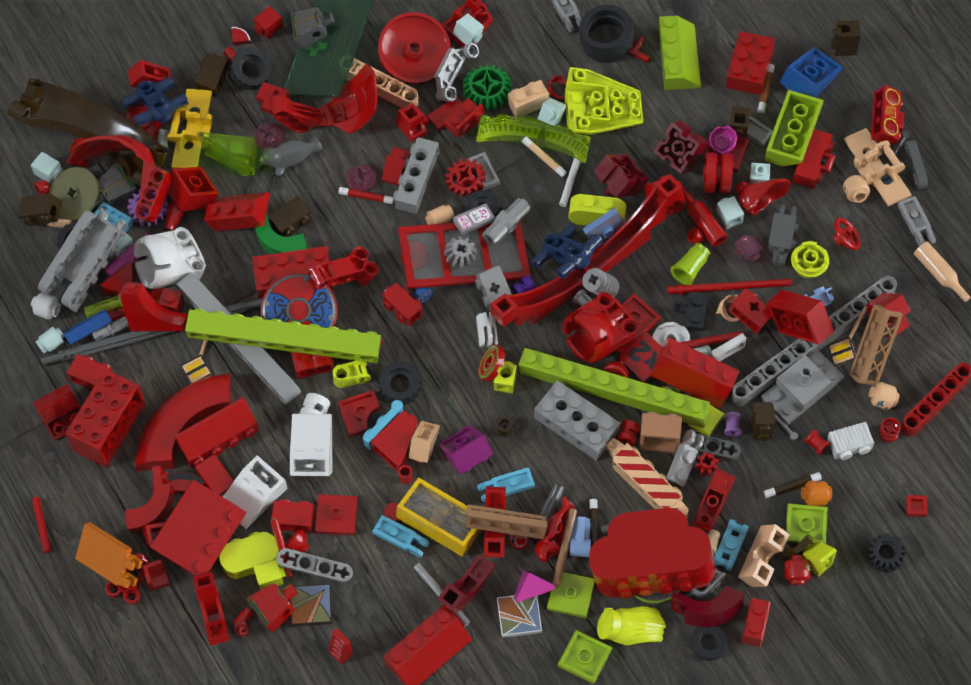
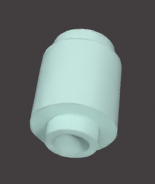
[35,327,65,354]

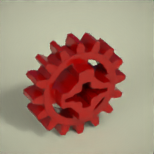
[445,158,486,198]

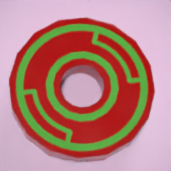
[478,344,505,383]

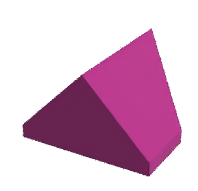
[514,570,556,602]

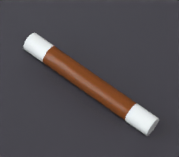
[757,64,775,113]

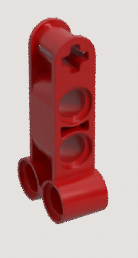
[307,246,378,290]

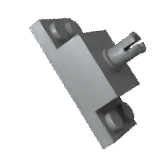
[761,350,845,426]

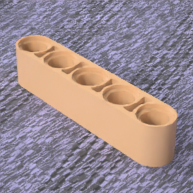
[340,56,419,108]

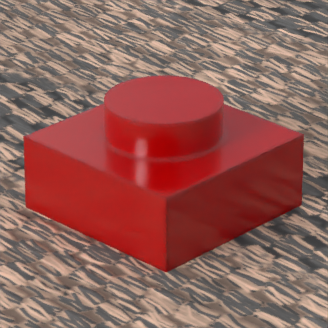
[906,495,927,517]

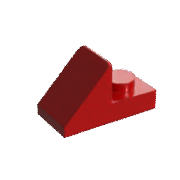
[382,147,411,186]

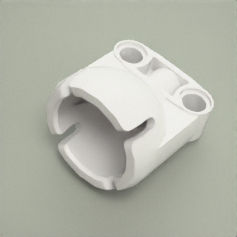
[134,227,206,289]

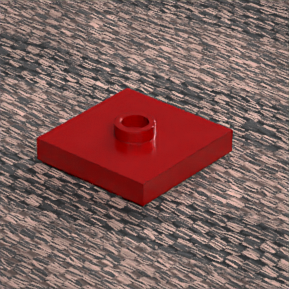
[315,494,358,536]

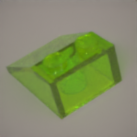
[199,132,258,176]

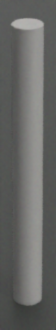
[414,563,470,627]

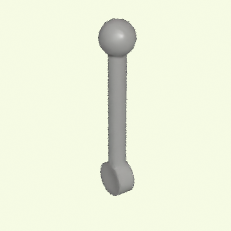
[774,410,798,441]

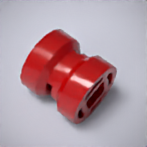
[879,417,901,443]
[617,420,641,446]

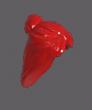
[736,178,791,215]

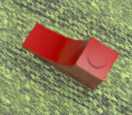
[119,282,188,331]

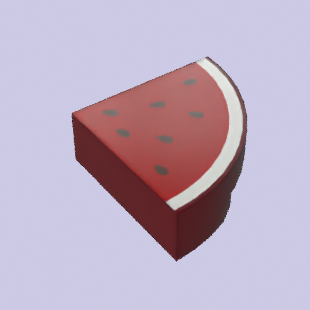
[232,27,251,45]

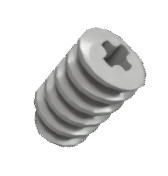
[582,268,619,297]

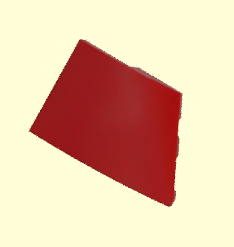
[441,0,493,48]

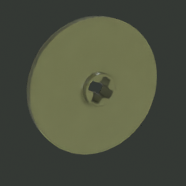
[49,167,99,221]

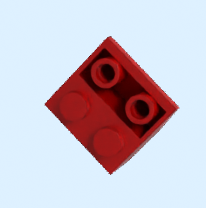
[32,384,81,441]

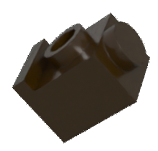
[729,106,751,137]

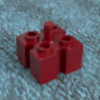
[653,120,709,174]
[594,153,650,197]

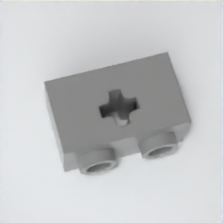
[475,265,512,308]

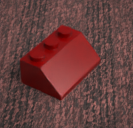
[204,192,270,231]

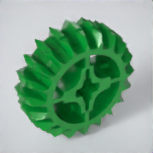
[463,64,512,111]

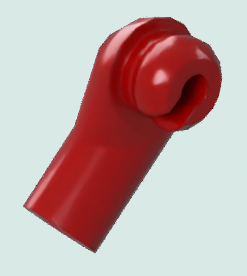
[234,607,253,637]

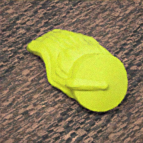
[597,606,666,645]

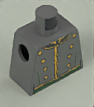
[291,7,334,49]
[95,164,138,208]

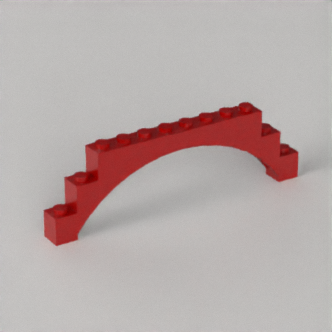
[490,174,682,327]

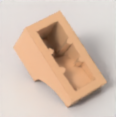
[409,421,440,463]

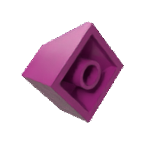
[437,424,493,474]

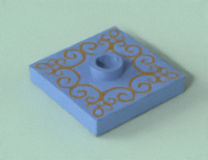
[583,208,625,249]

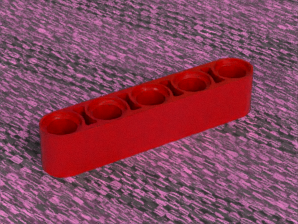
[901,362,971,437]

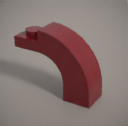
[437,554,496,612]
[671,586,744,627]

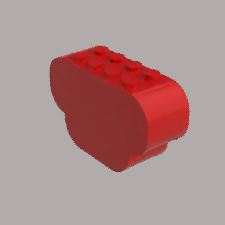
[589,508,715,598]

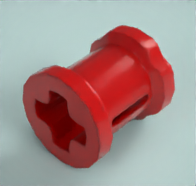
[804,430,831,455]

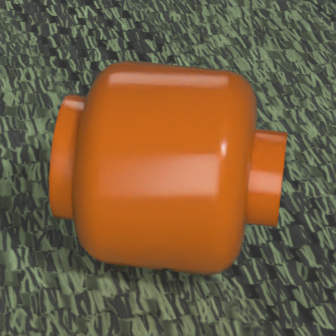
[801,480,832,507]

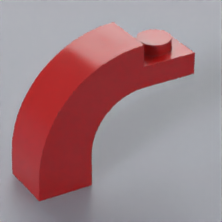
[125,466,174,533]
[484,486,506,557]
[193,572,230,646]

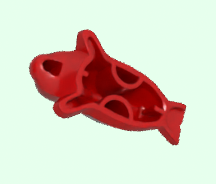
[535,496,574,562]

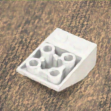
[290,414,332,476]
[223,456,287,529]

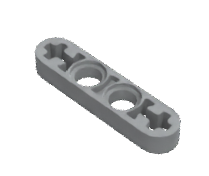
[276,549,353,582]

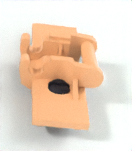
[844,128,911,207]

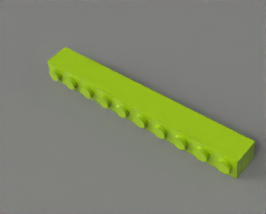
[185,308,381,363]
[519,348,710,428]

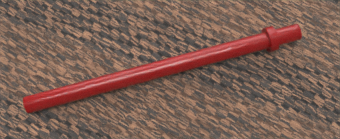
[667,278,792,295]

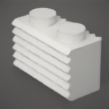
[827,422,874,460]

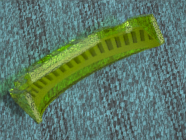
[476,114,591,163]

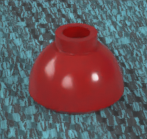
[602,361,629,378]
[285,528,310,553]

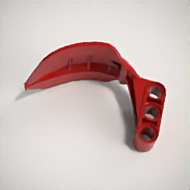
[270,64,377,134]
[67,135,172,223]

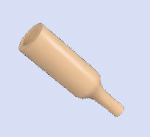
[914,242,971,302]

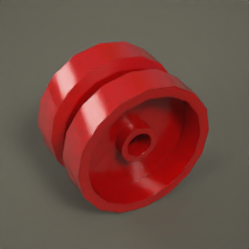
[703,152,733,194]

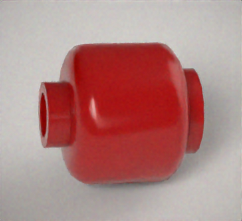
[784,555,811,585]

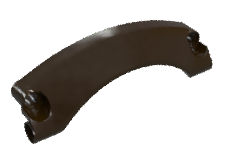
[7,78,168,186]

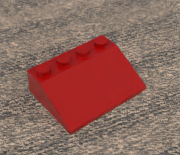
[149,480,247,576]

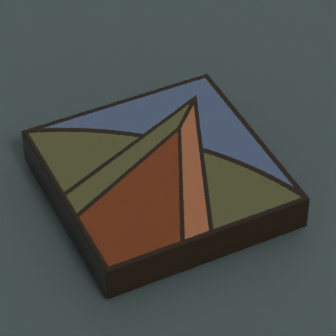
[291,584,332,627]

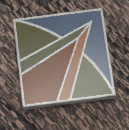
[497,595,542,638]

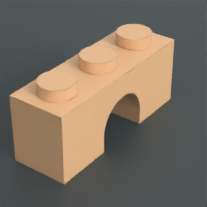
[738,524,790,588]

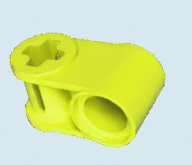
[333,360,371,388]

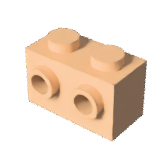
[508,80,549,119]

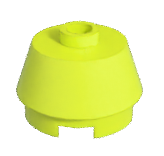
[791,241,829,279]

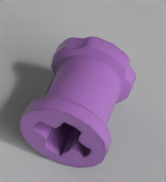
[724,412,742,437]

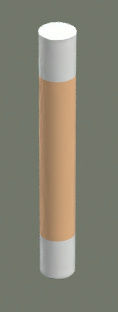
[522,136,567,177]

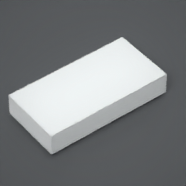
[710,333,746,361]

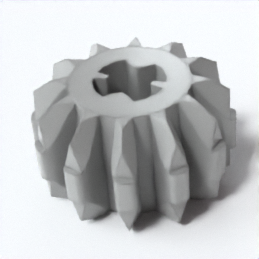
[444,236,477,269]

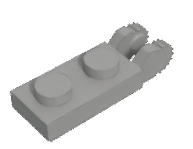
[551,0,581,33]
[897,196,936,246]
[666,429,704,487]

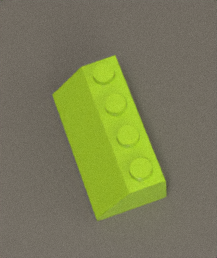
[658,16,701,90]
[764,90,824,167]

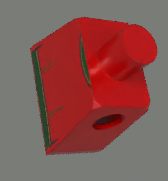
[247,583,298,633]

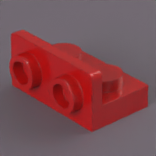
[443,99,484,138]

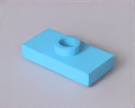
[94,201,134,233]

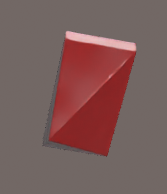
[100,261,135,296]

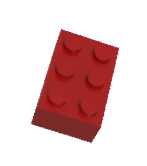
[726,31,775,95]
[767,290,834,345]

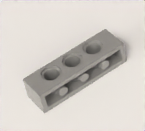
[393,137,439,214]

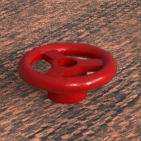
[833,218,861,251]

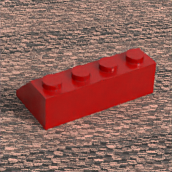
[650,338,740,409]
[175,397,259,469]
[383,605,472,685]

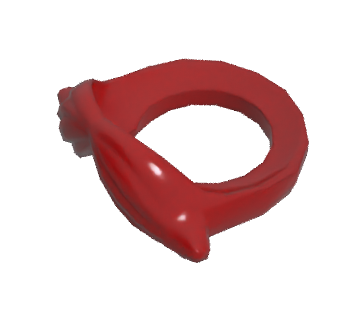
[547,75,567,100]

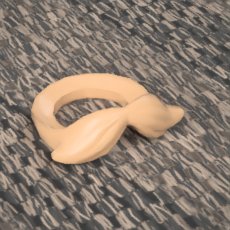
[716,294,740,322]

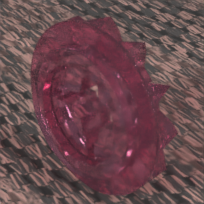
[253,121,283,149]
[347,164,376,191]

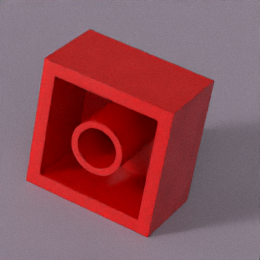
[168,166,219,211]

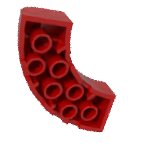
[135,373,232,472]

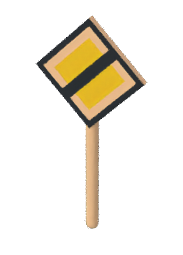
[827,306,868,367]
[180,340,213,384]

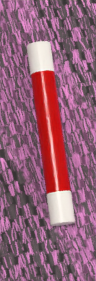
[338,187,394,204]

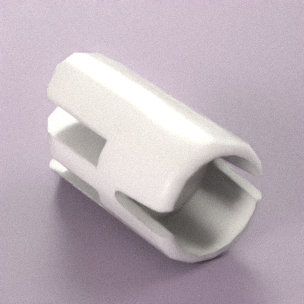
[476,312,498,348]

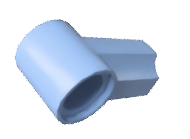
[570,517,591,557]

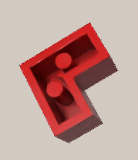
[866,292,911,337]

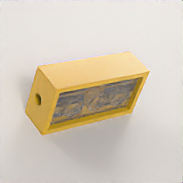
[396,478,482,557]

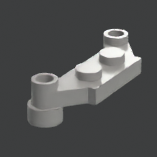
[434,43,479,102]

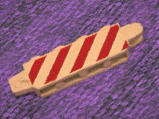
[606,438,689,518]

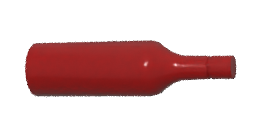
[682,186,728,247]

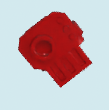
[105,553,148,605]

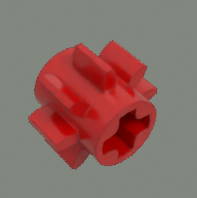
[695,451,719,477]

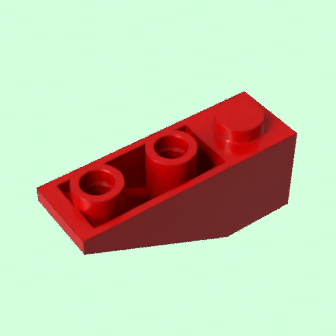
[693,469,736,531]

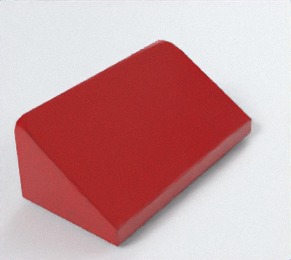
[195,455,234,496]

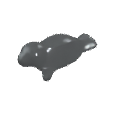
[260,136,322,176]

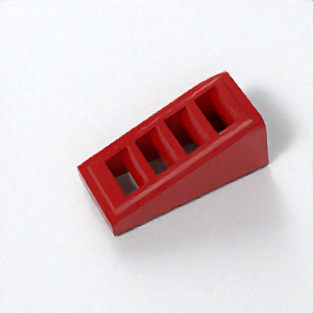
[329,629,353,664]

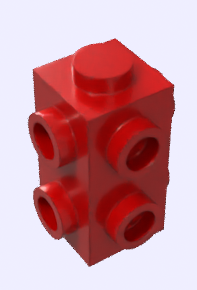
[382,283,423,327]

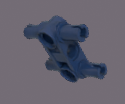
[121,76,189,127]
[531,224,603,279]

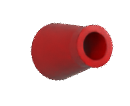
[163,203,185,231]

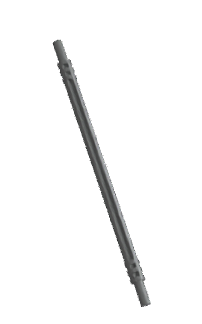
[41,298,263,365]

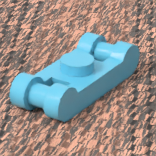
[714,519,749,572]

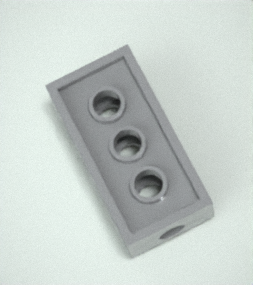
[534,380,620,461]

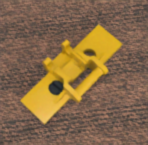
[167,89,212,168]

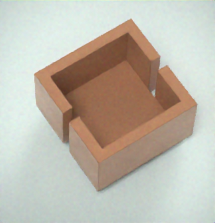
[639,412,682,453]

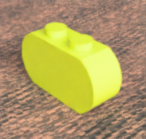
[568,194,626,226]
[220,532,279,579]

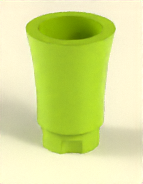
[670,243,710,285]

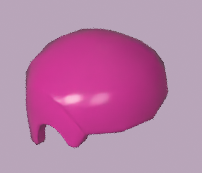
[708,125,737,154]

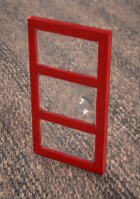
[398,221,531,289]

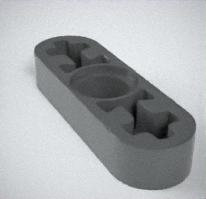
[904,140,928,190]
[696,434,741,462]

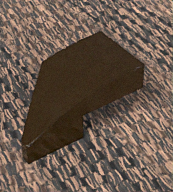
[777,533,814,559]

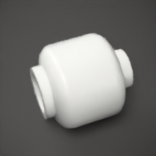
[31,292,61,320]

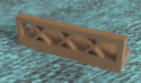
[849,304,903,385]
[465,504,547,539]

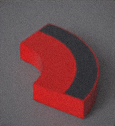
[151,472,206,494]

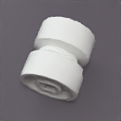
[299,393,330,414]

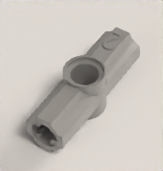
[482,198,530,246]

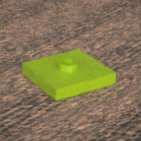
[786,504,828,545]
[547,572,595,618]
[558,630,612,684]

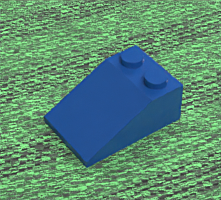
[780,47,843,98]

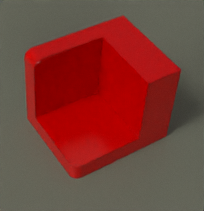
[142,560,170,591]

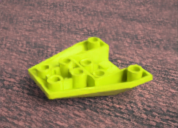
[564,67,643,135]

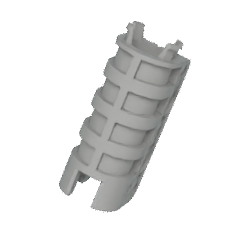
[38,208,128,313]

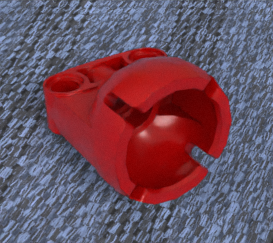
[562,292,638,363]

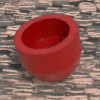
[34,180,50,195]
[687,228,704,244]

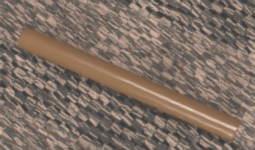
[552,509,577,586]

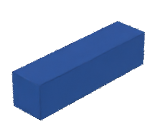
[64,308,112,345]

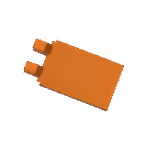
[75,522,142,588]

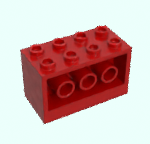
[65,369,146,468]

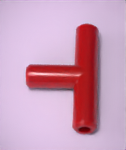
[628,36,651,63]

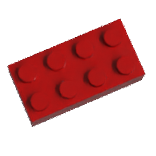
[252,246,334,299]

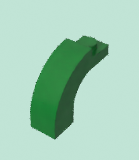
[255,212,307,254]

